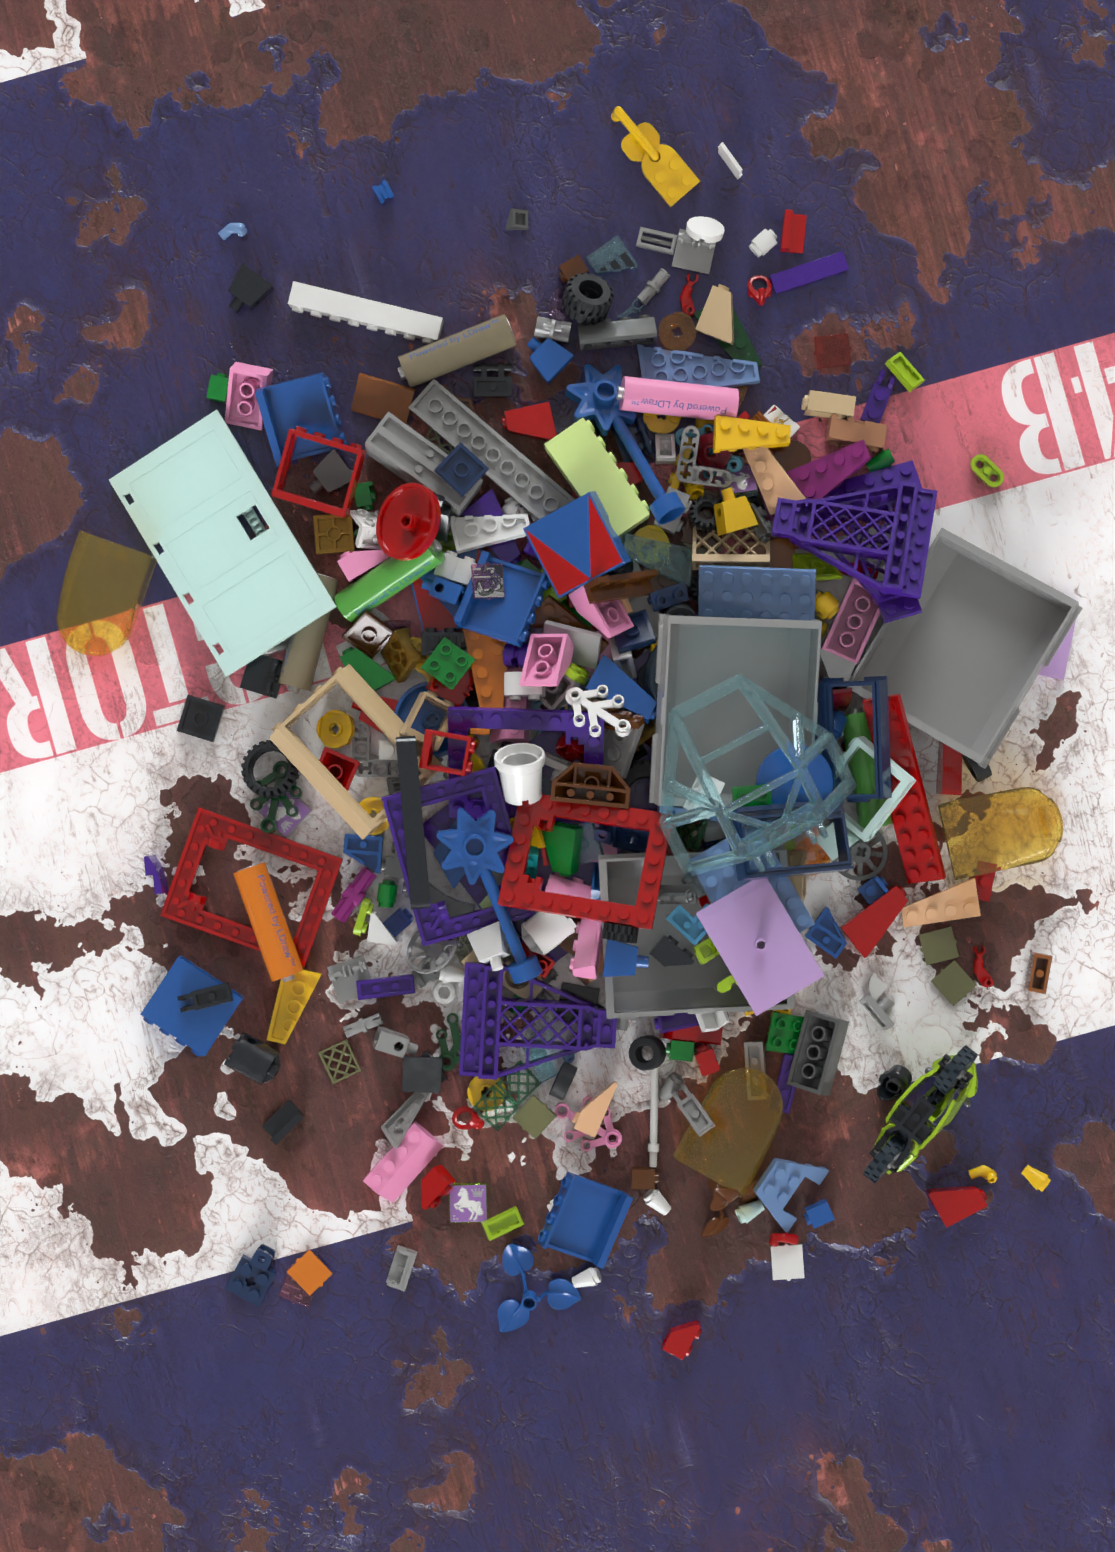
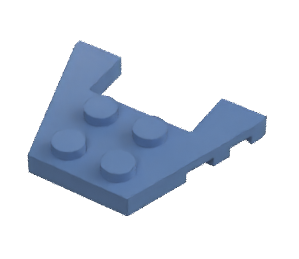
[753,1158,829,1233]

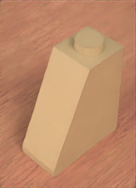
[695,284,734,345]

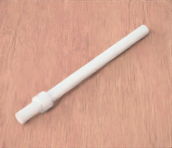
[648,1051,659,1167]

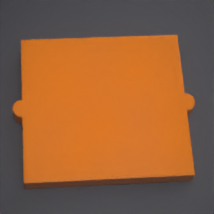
[287,1249,333,1296]

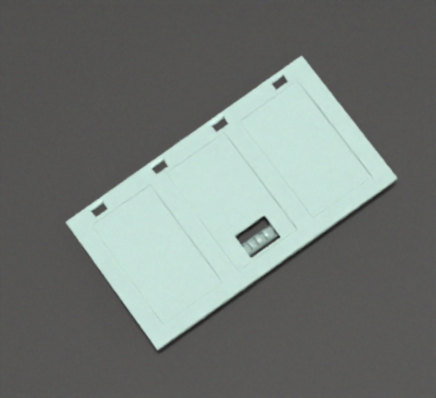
[109,410,337,677]

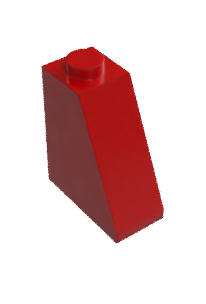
[501,402,557,441]
[926,1186,988,1228]

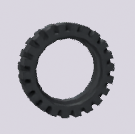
[241,740,300,799]

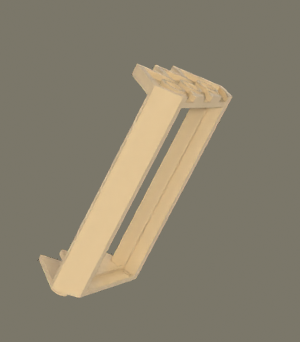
[269,664,443,840]

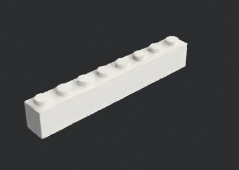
[288,281,444,344]

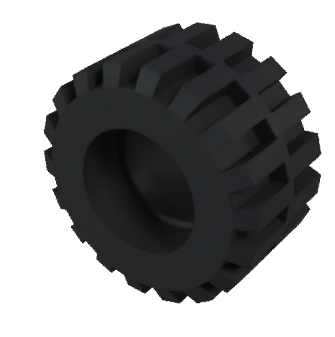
[562,273,614,325]

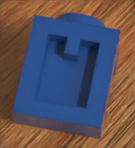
[857,875,889,904]

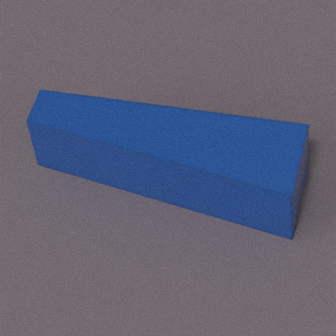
[590,862,601,900]

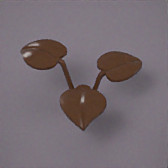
[701,1175,759,1238]

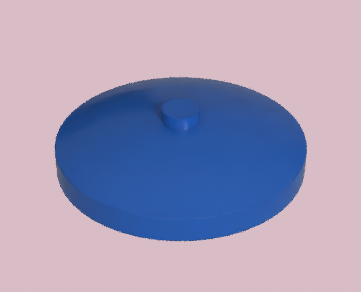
[394,682,470,758]
[755,744,833,823]

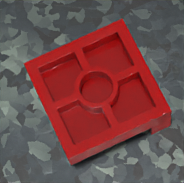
[425,669,474,707]

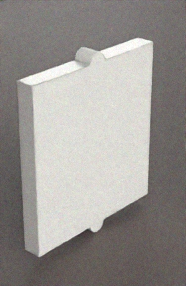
[718,142,743,180]
[770,1243,805,1281]

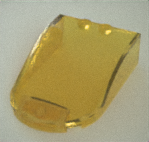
[57,530,157,656]
[938,787,1063,880]
[673,1068,783,1197]

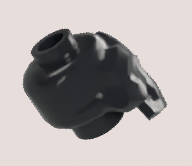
[877,1065,912,1101]

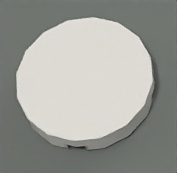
[686,216,724,243]

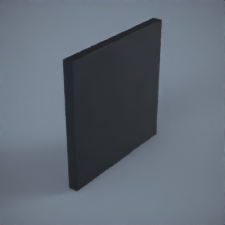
[402,1056,442,1093]

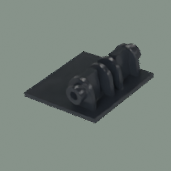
[240,655,283,699]

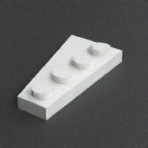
[451,514,530,554]

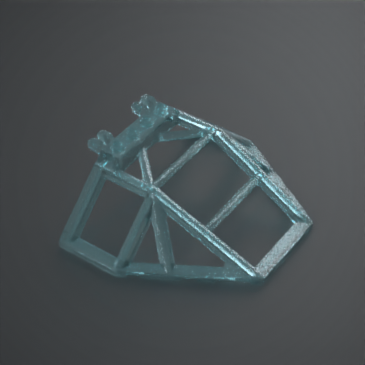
[659,674,857,877]

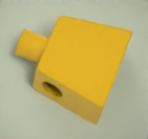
[714,487,758,536]

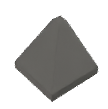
[506,208,528,230]

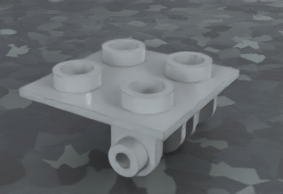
[672,229,716,274]
[327,955,371,1004]

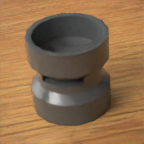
[412,962,438,988]

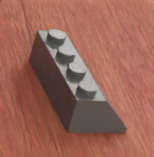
[578,315,657,351]
[787,1010,850,1096]

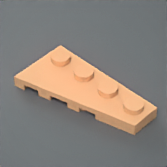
[743,447,806,515]
[901,878,981,927]

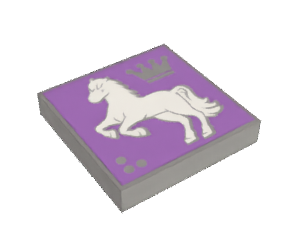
[258,791,313,838]

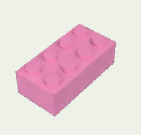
[821,579,880,666]

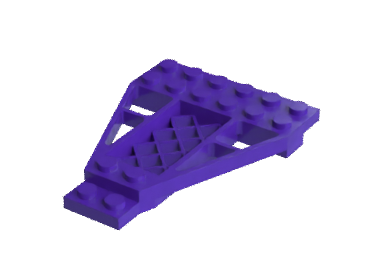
[813,460,922,624]
[771,481,938,599]
[459,961,617,1080]

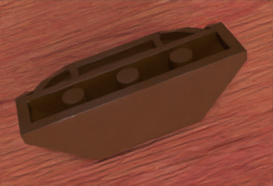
[550,762,630,809]

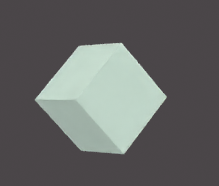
[814,820,860,861]

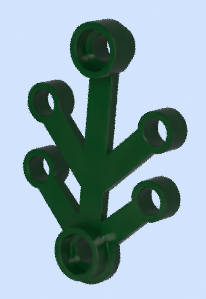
[250,761,303,834]
[436,1013,461,1071]

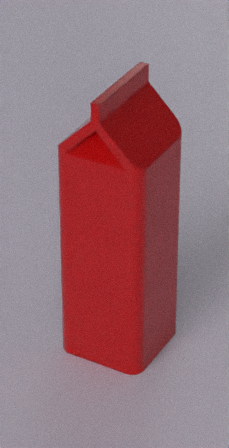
[659,1026,723,1045]

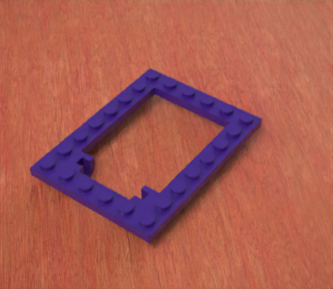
[448,706,604,823]
[381,766,535,946]

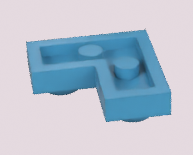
[666,903,708,946]

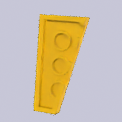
[713,415,791,453]
[267,969,322,1044]

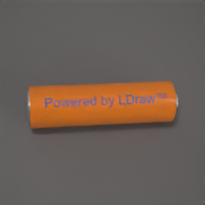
[233,862,303,982]

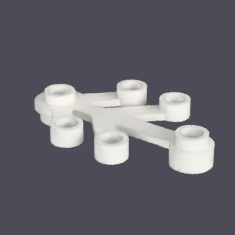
[565,685,631,737]

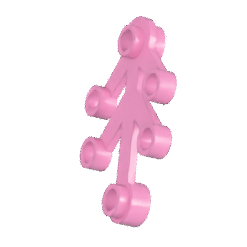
[555,1096,622,1152]

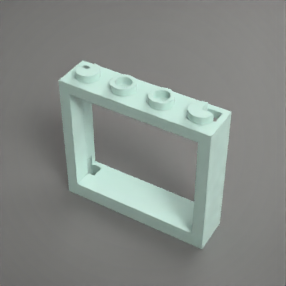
[835,736,917,842]

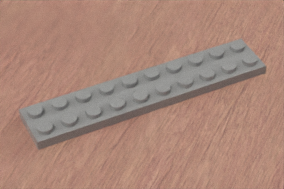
[408,379,576,520]

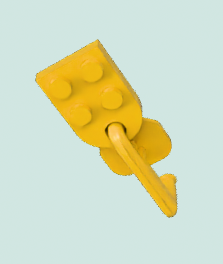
[611,106,700,207]

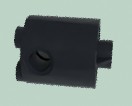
[224,1032,281,1085]

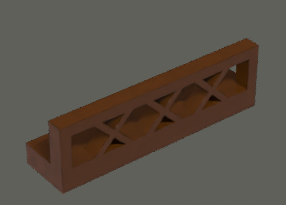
[584,569,658,604]

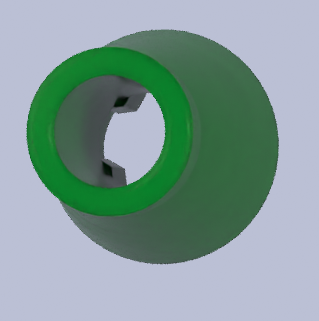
[866,448,895,472]

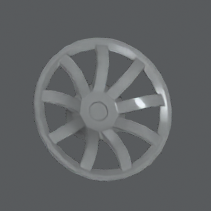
[406,930,458,974]

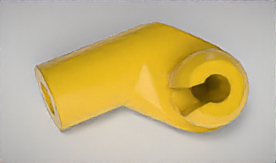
[968,1165,997,1183]

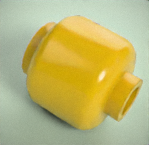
[815,591,840,620]

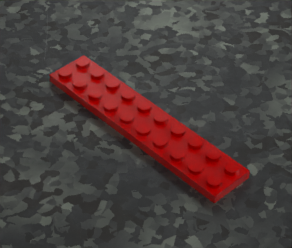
[862,694,946,884]

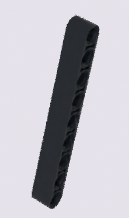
[396,736,431,910]

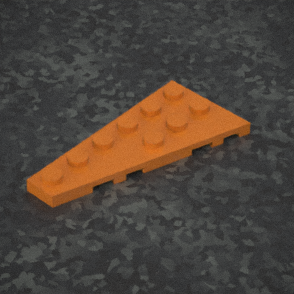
[463,629,508,708]

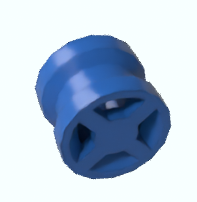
[372,179,394,204]

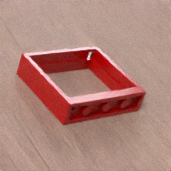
[271,426,367,518]

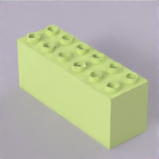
[544,418,650,538]

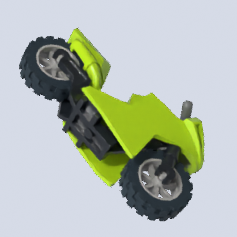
[863,1045,978,1184]

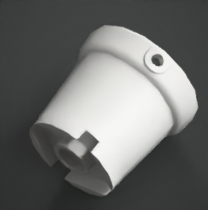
[494,743,546,806]

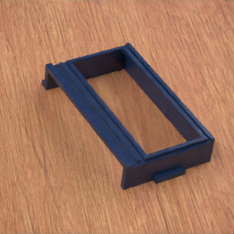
[815,676,892,802]
[728,798,854,881]

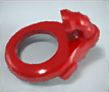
[747,275,772,306]
[452,1106,484,1130]

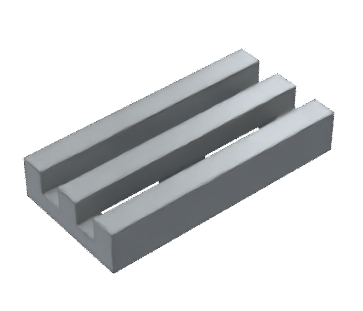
[636,227,678,255]

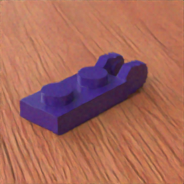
[860,369,896,423]

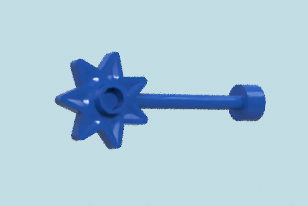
[565,364,685,525]
[436,808,543,984]

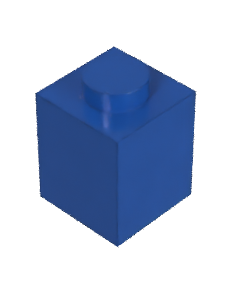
[803,1199,835,1229]

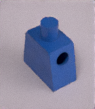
[527,337,574,385]
[422,576,466,608]
[603,939,649,977]

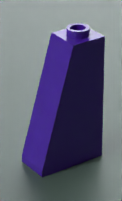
[462,489,522,565]

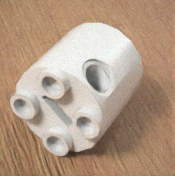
[521,912,577,956]

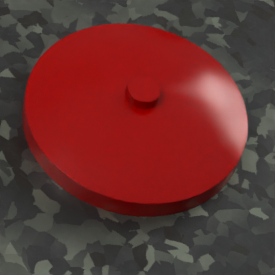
[376,483,441,561]

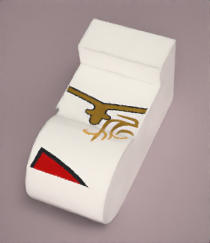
[764,405,800,438]

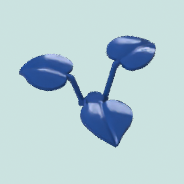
[497,1244,581,1332]

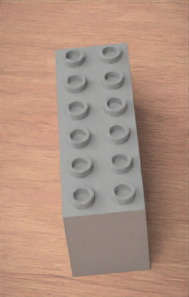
[365,412,483,517]

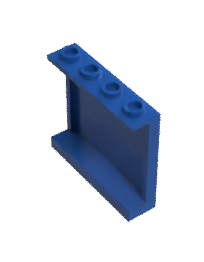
[255,372,347,467]
[453,551,550,647]
[140,955,245,1057]
[538,1171,633,1269]

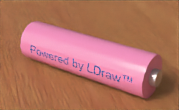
[616,376,739,420]

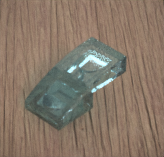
[522,1038,558,1083]

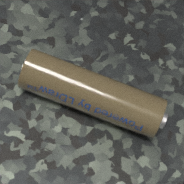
[397,314,517,388]
[278,573,339,693]

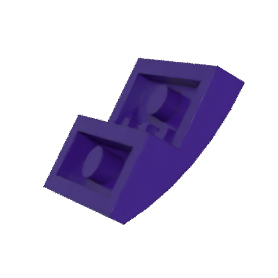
[144,855,169,894]

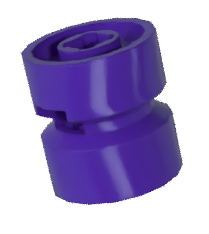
[503,643,528,668]

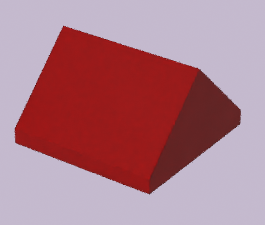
[319,747,360,791]

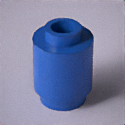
[833,711,847,741]

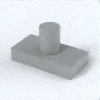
[859,995,895,1030]

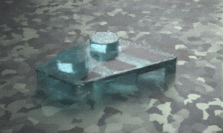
[586,235,639,274]

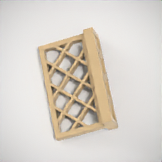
[692,525,770,570]

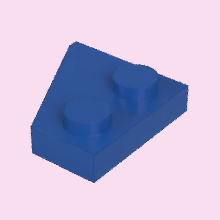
[343,833,384,874]
[804,906,847,959]

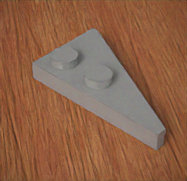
[381,1092,429,1149]

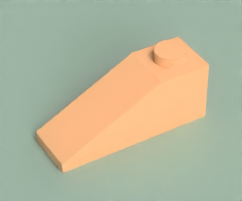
[572,1081,618,1137]

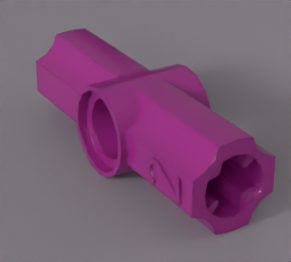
[331,866,377,923]

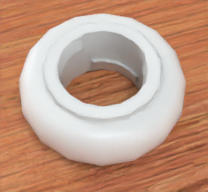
[433,981,456,1004]

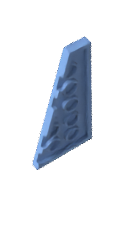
[637,344,760,388]

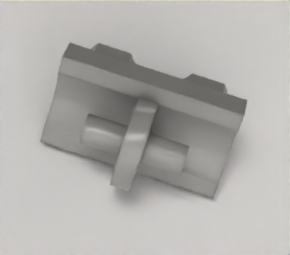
[534,316,572,343]

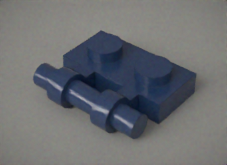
[611,416,655,462]

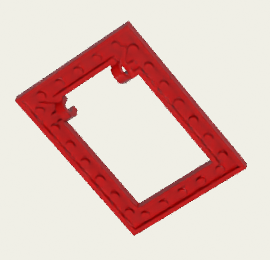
[498,794,674,930]
[160,807,343,967]

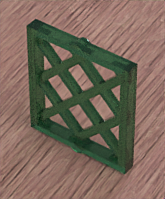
[670,816,709,851]
[496,1060,541,1106]
[472,1085,519,1131]

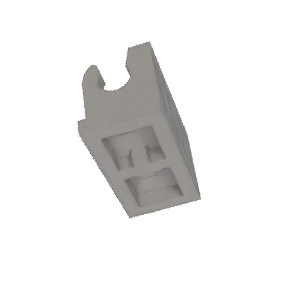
[386,1245,418,1292]

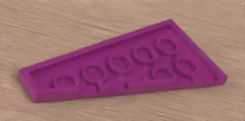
[757,440,871,538]

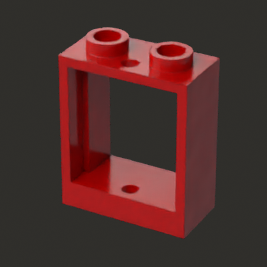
[419,729,477,776]

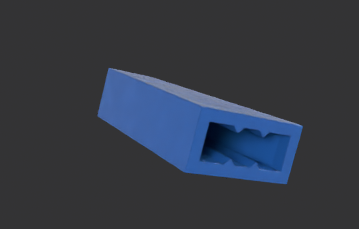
[586,655,657,724]

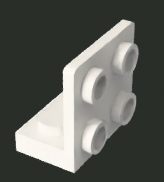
[350,509,382,550]

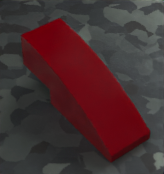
[833,688,852,712]

